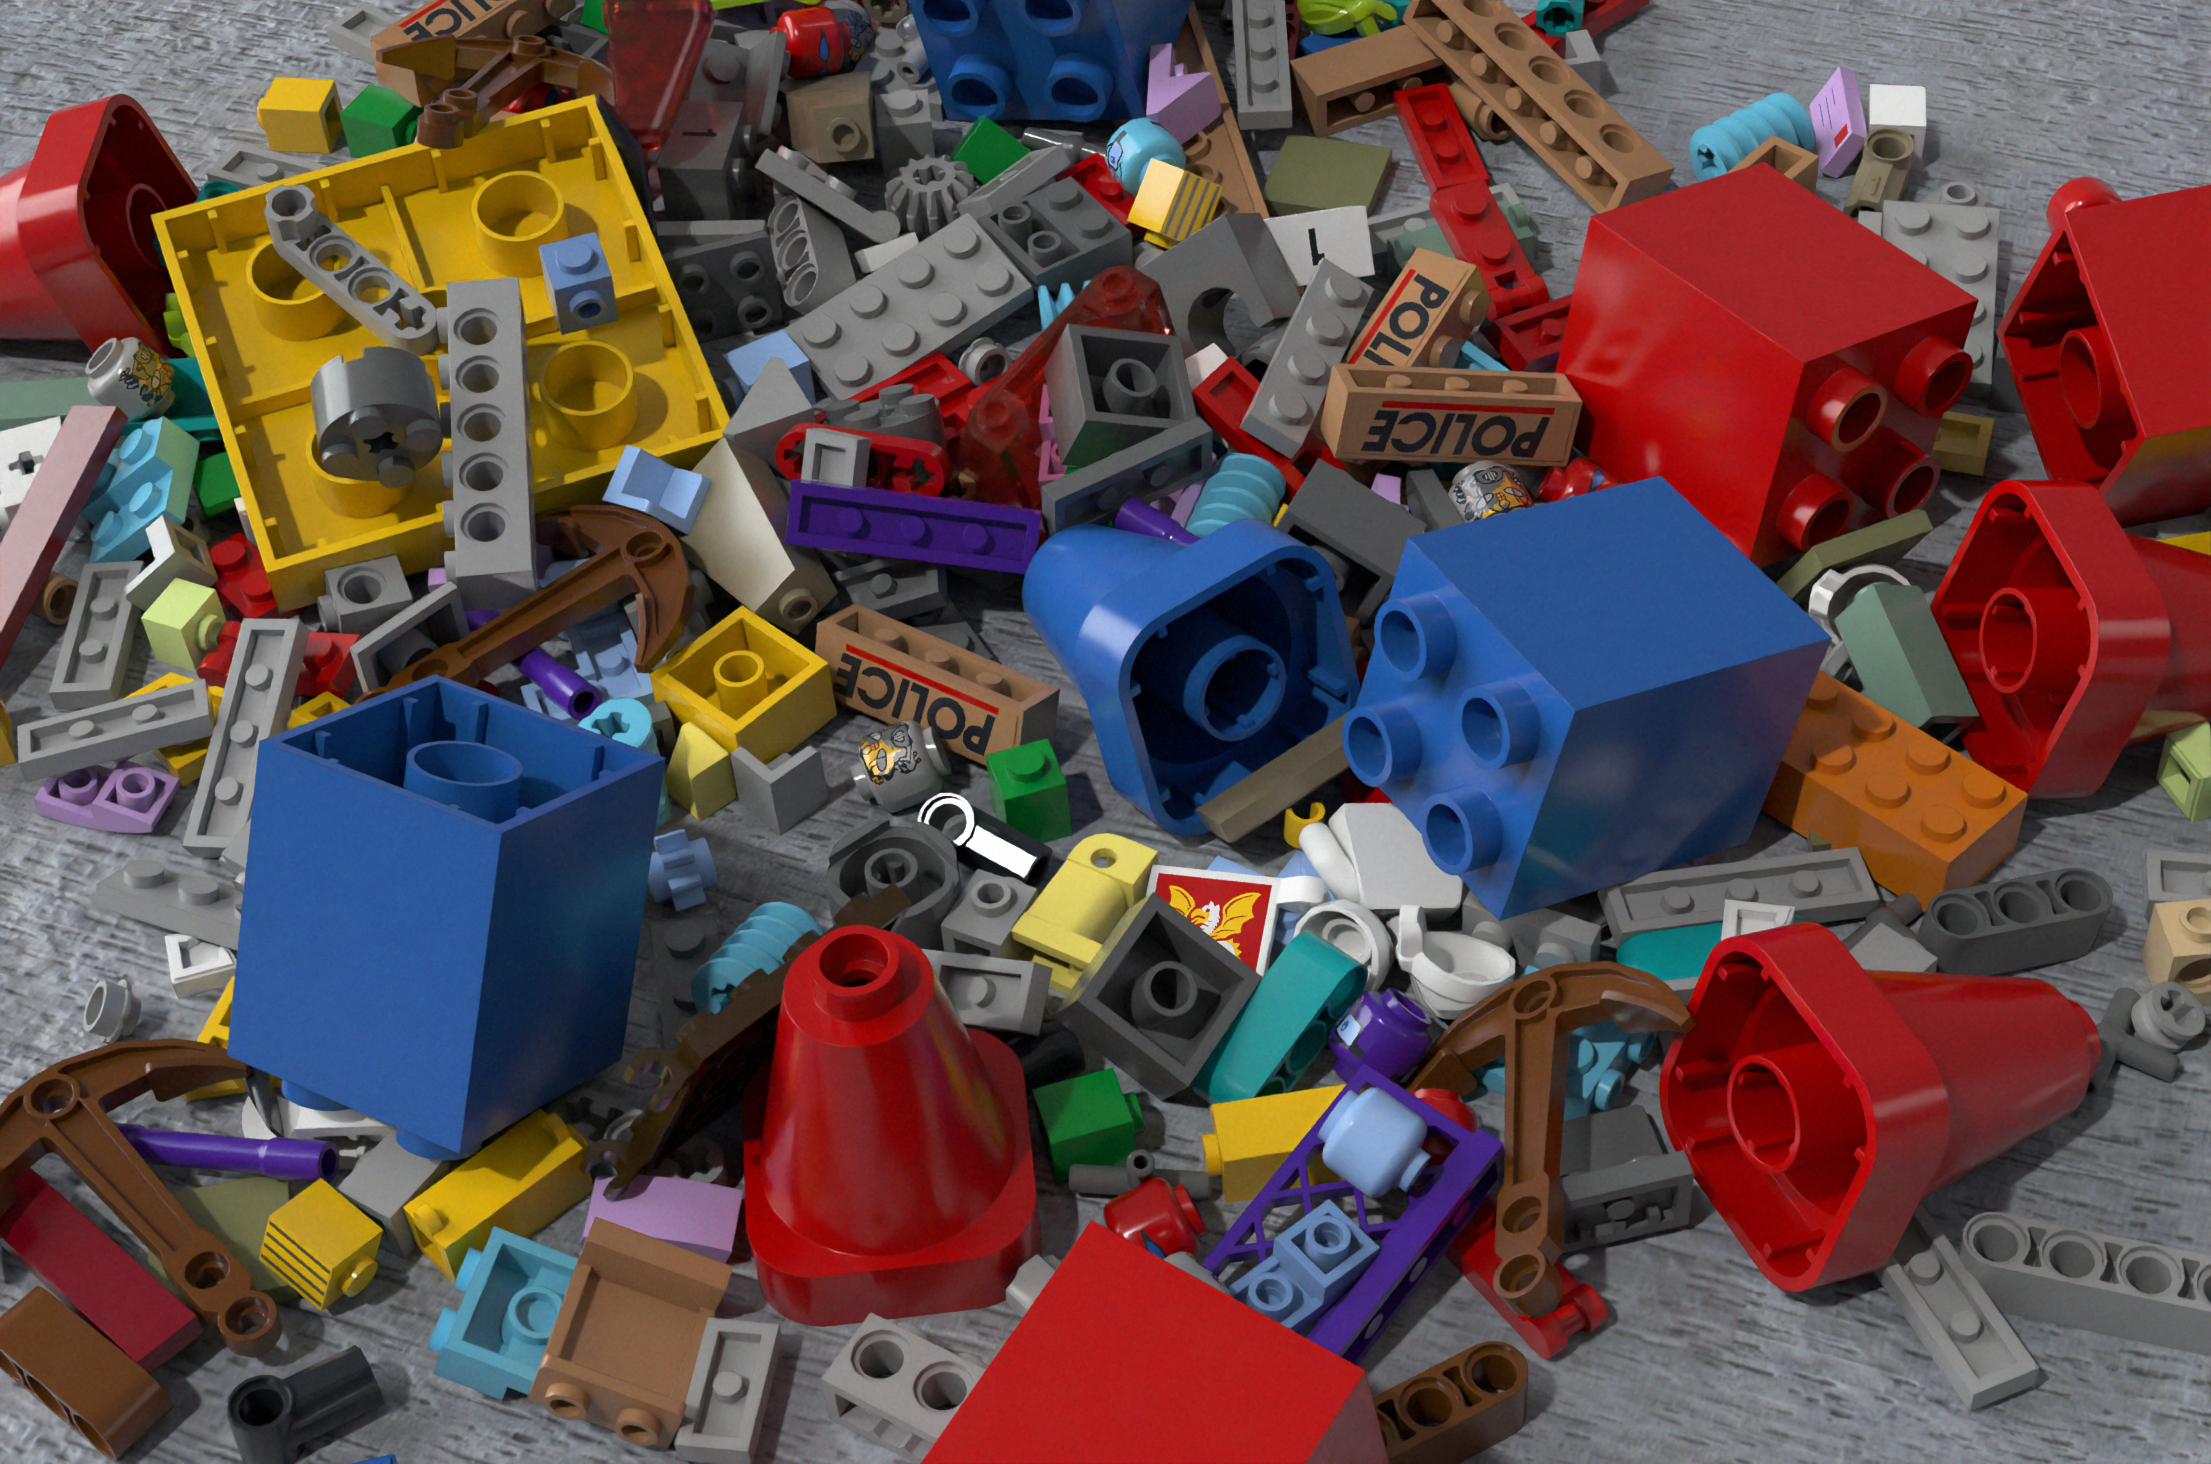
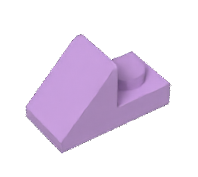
[1146,43,1222,145]

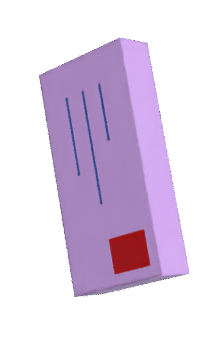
[1809,66,1868,179]

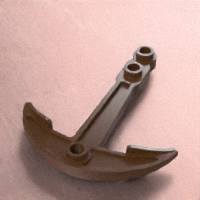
[376,34,637,149]
[352,505,695,706]
[1402,961,1697,1318]
[0,1038,283,1358]

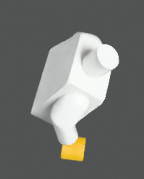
[1283,802,1470,959]

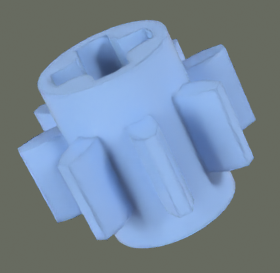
[648,829,718,912]

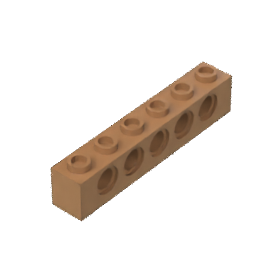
[1402,0,1675,214]

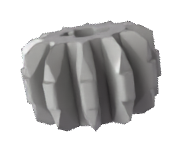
[884,153,977,239]

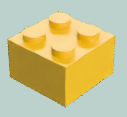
[649,605,837,778]

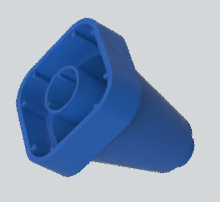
[1022,518,1361,836]

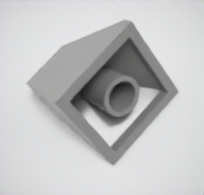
[350,581,470,693]

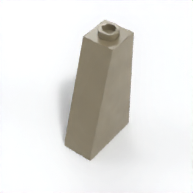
[772,71,877,164]
[670,436,838,635]

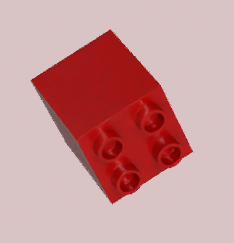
[1555,162,1979,569]
[1996,184,2211,528]
[920,1220,1389,1464]

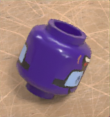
[1329,987,1432,1087]

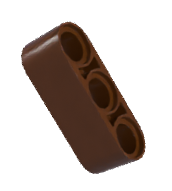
[0,1286,173,1461]
[1373,1341,1528,1464]

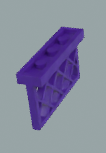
[784,478,1041,574]
[1202,1063,1504,1366]

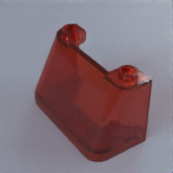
[576,0,714,172]
[954,266,1185,520]

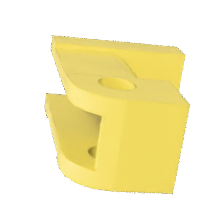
[1011,833,1159,995]

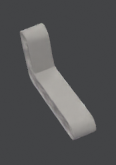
[1958,1211,2211,1357]

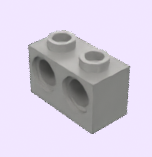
[821,1312,988,1464]

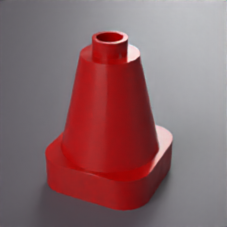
[0,94,200,359]
[1930,480,2211,800]
[1659,922,2101,1292]
[742,925,1042,1327]

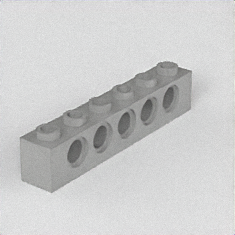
[437,277,539,612]

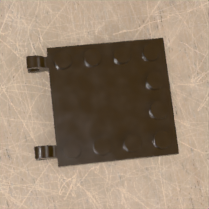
[578,882,912,1201]

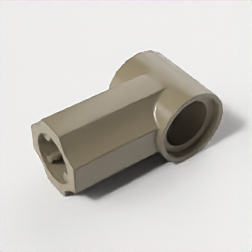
[1843,127,1915,222]

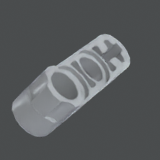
[264,184,440,356]

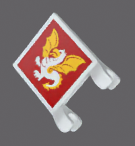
[1146,864,1331,984]

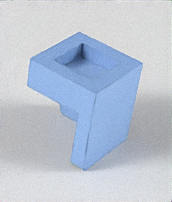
[602,445,711,535]

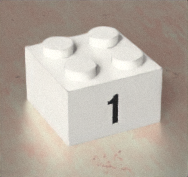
[1263,206,1375,294]

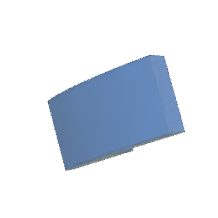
[1228,1199,1380,1334]

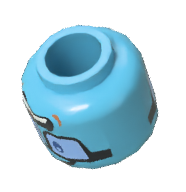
[1105,117,1186,198]

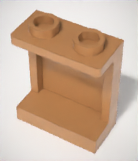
[527,1217,733,1449]

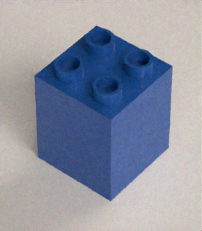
[908,0,1193,122]
[1342,476,1832,921]
[227,674,666,1160]

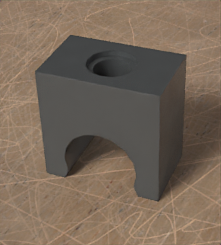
[1136,213,1301,360]

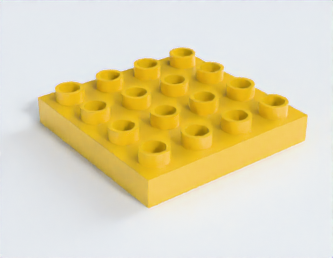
[151,94,730,614]

